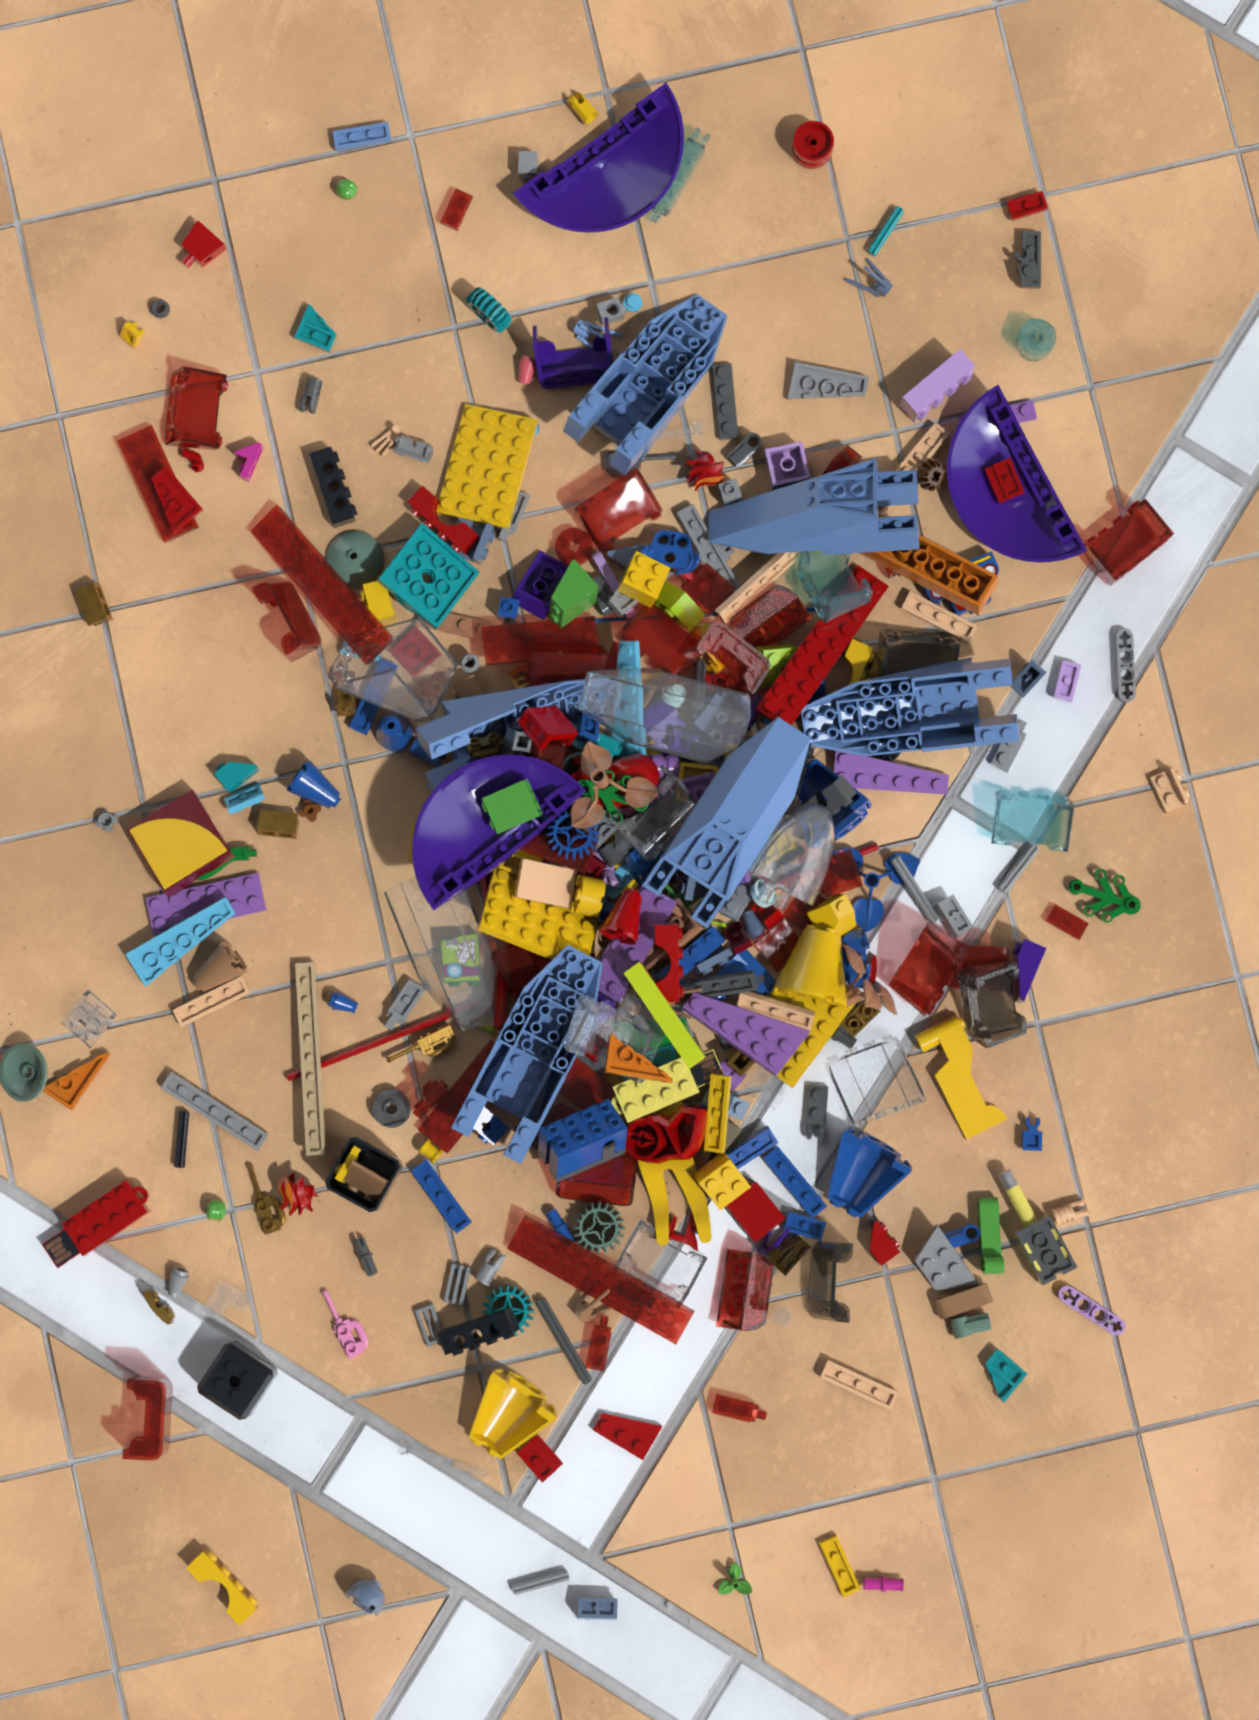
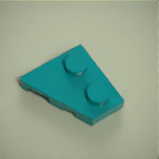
[294,304,337,353]
[985,1348,1027,1403]

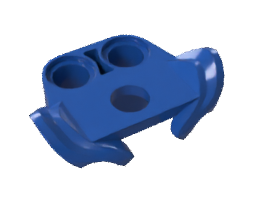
[641,530,700,575]
[841,929,871,988]

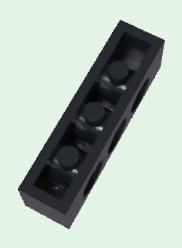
[309,446,358,528]
[437,1307,520,1356]

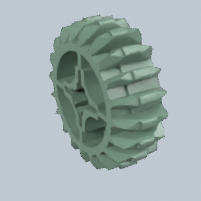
[573,1201,625,1254]

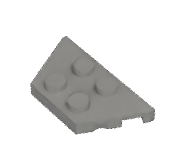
[914,1224,978,1290]

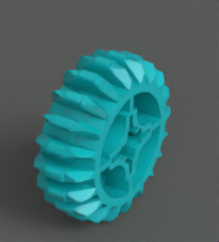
[466,287,512,333]
[482,1285,534,1337]

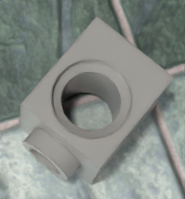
[518,151,538,181]
[597,297,626,326]
[718,479,742,506]

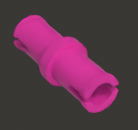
[863,1576,904,1592]

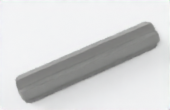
[998,844,1039,894]
[512,1570,569,1595]

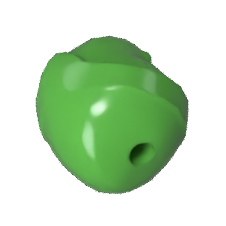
[336,179,358,200]
[206,1200,226,1221]

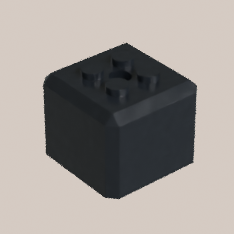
[325,1137,403,1212]
[197,1341,278,1420]

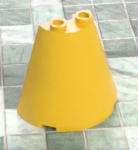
[771,925,847,1007]
[469,1369,557,1460]

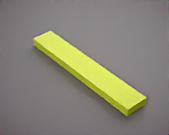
[624,962,706,1068]

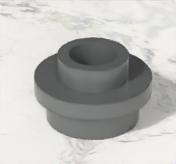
[151,300,170,319]

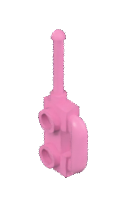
[322,1290,369,1359]

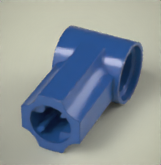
[945,1224,980,1248]

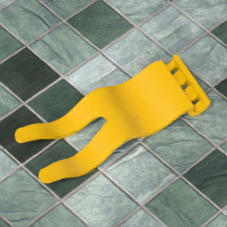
[630,1100,712,1246]

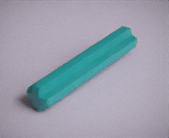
[867,206,904,256]

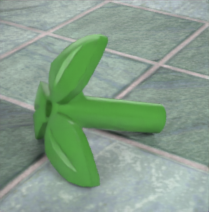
[718,1563,752,1595]

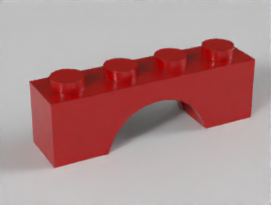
[408,485,480,555]
[655,923,684,1002]

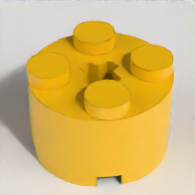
[570,874,606,917]

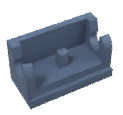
[578,1598,618,1620]

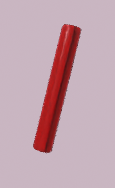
[494,961,509,1031]

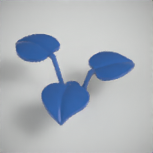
[831,848,920,932]

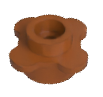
[299,800,321,822]

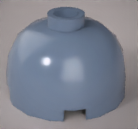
[345,1578,385,1616]

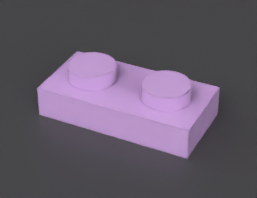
[1053,660,1081,702]

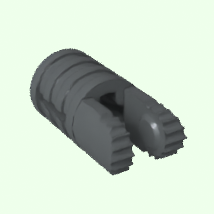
[299,377,323,414]

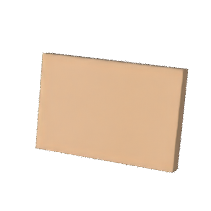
[515,859,577,909]

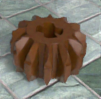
[916,458,947,491]

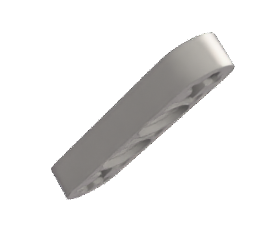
[1115,628,1136,703]

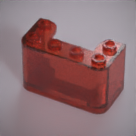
[1084,498,1174,586]
[678,621,770,696]
[122,1376,173,1461]

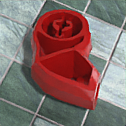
[571,754,660,811]
[625,1105,708,1164]

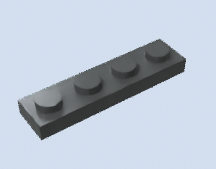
[712,363,739,440]
[680,970,759,1001]

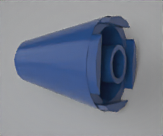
[375,713,413,751]
[286,759,341,809]

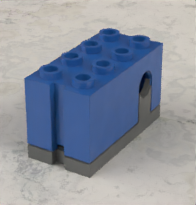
[538,1099,627,1183]

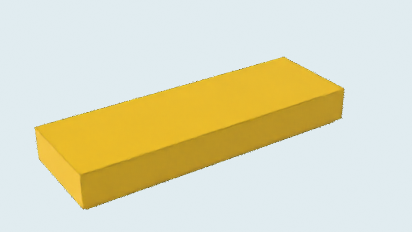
[818,1535,861,1598]

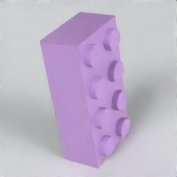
[899,349,975,422]

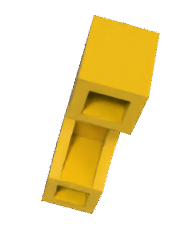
[828,639,874,694]
[186,1549,259,1626]

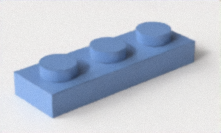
[332,122,391,151]

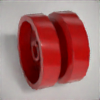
[792,121,834,169]

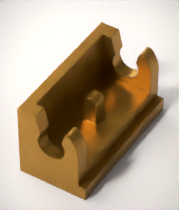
[75,582,113,626]
[336,672,356,716]
[257,809,299,839]

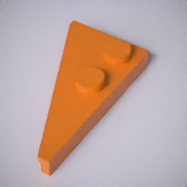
[604,1034,673,1084]
[43,1052,111,1111]

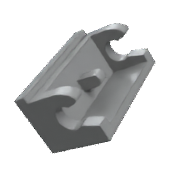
[933,894,973,940]

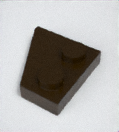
[764,1235,811,1276]

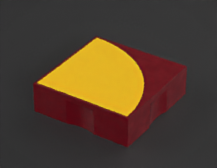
[127,789,235,898]

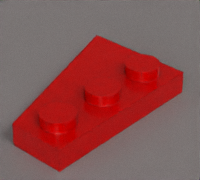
[152,466,203,534]
[593,1413,663,1460]

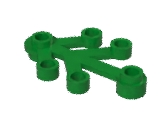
[578,769,649,824]
[1068,869,1141,923]

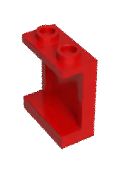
[517,706,579,750]
[726,1182,786,1244]

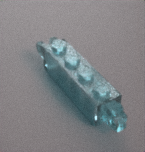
[650,128,711,224]

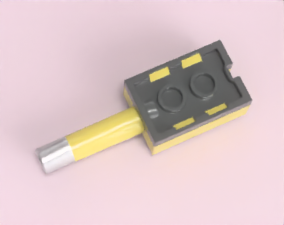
[998,1169,1078,1285]

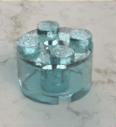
[1015,319,1056,362]

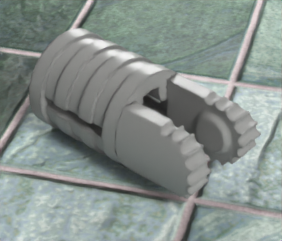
[474,1248,506,1287]

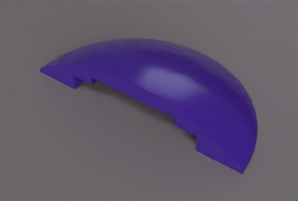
[513,82,684,233]
[947,385,1087,563]
[412,755,586,911]

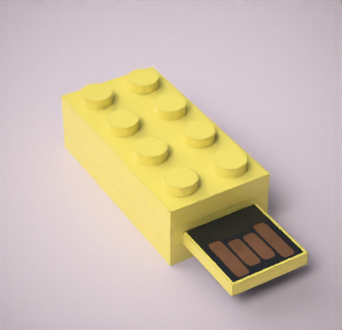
[611,1049,724,1123]

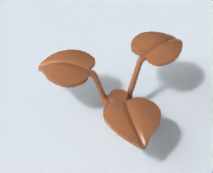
[571,741,658,829]
[842,945,898,1015]

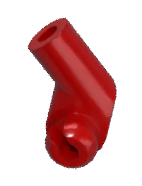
[181,448,204,473]

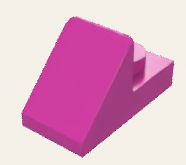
[234,442,264,482]

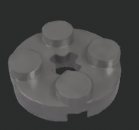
[372,1089,411,1128]

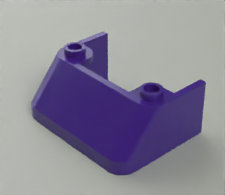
[533,317,614,389]

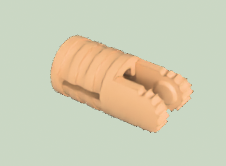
[1051,1199,1090,1226]

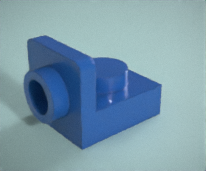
[498,597,520,620]

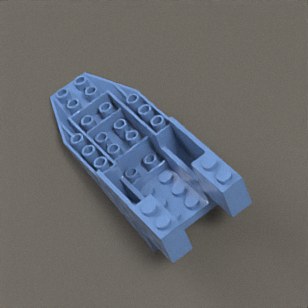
[563,294,728,475]
[709,458,920,555]
[801,657,1019,756]
[416,675,616,792]
[642,717,811,928]
[451,945,603,1164]

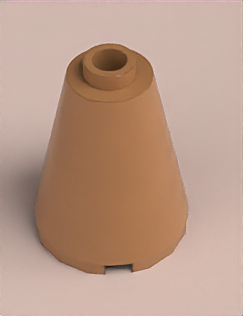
[193,941,247,992]

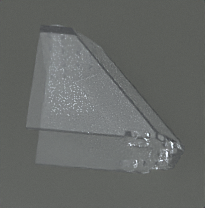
[327,617,458,723]
[823,1034,927,1128]

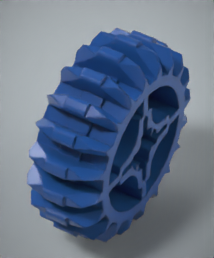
[547,808,599,860]

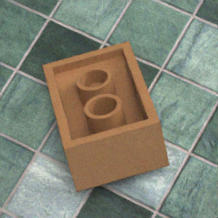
[345,1160,390,1203]

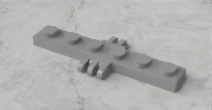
[677,504,741,600]

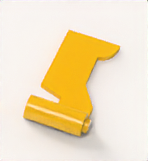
[914,1015,1007,1140]

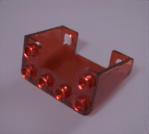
[618,604,705,683]
[888,922,968,1016]

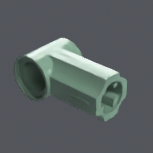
[950,1313,991,1339]

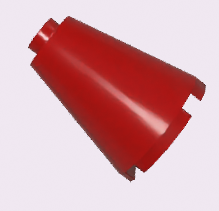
[600,889,642,945]

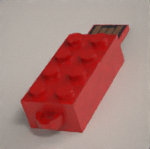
[41,1180,151,1269]

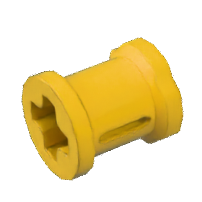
[418,1139,444,1164]

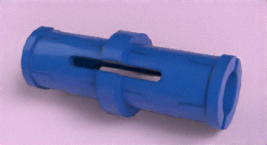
[545,1208,576,1247]

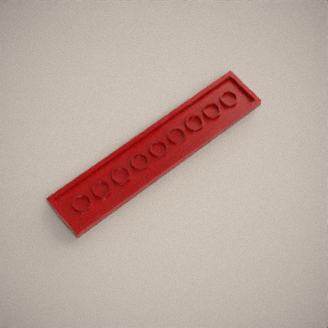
[755,565,889,725]

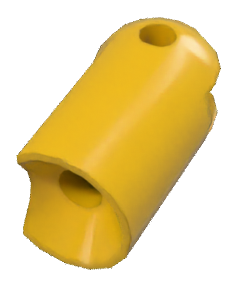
[568,92,599,125]

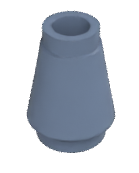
[743,910,765,940]

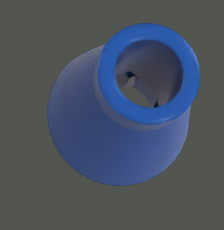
[328,991,358,1013]

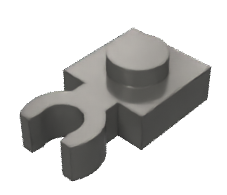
[1015,249,1040,285]

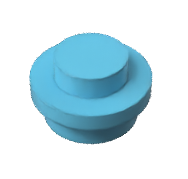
[623,293,642,312]

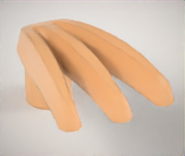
[371,425,400,457]

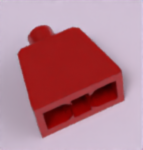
[180,220,226,268]

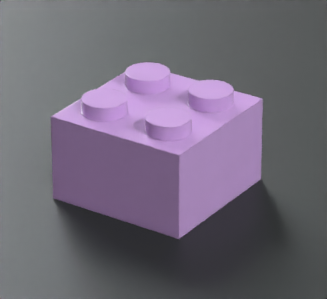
[764,441,810,491]

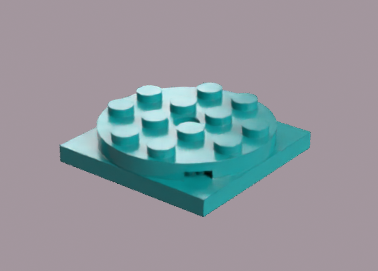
[377,523,480,630]

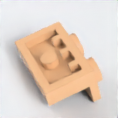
[1149,767,1190,813]

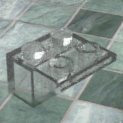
[62,990,117,1048]

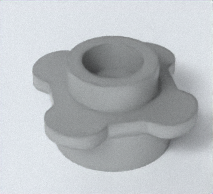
[95,810,118,832]

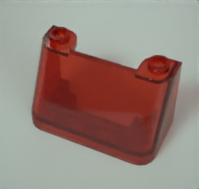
[164,366,228,450]
[574,468,663,552]
[252,581,322,662]

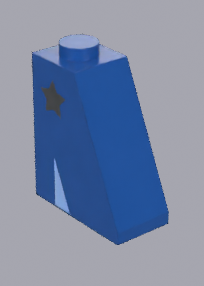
[716,950,776,995]

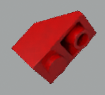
[868,1220,900,1266]

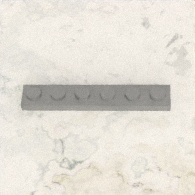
[161,1072,269,1151]

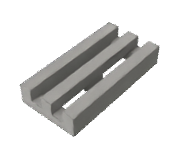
[444,1263,471,1306]
[414,1303,442,1347]

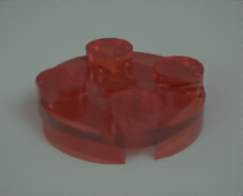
[555,528,593,566]

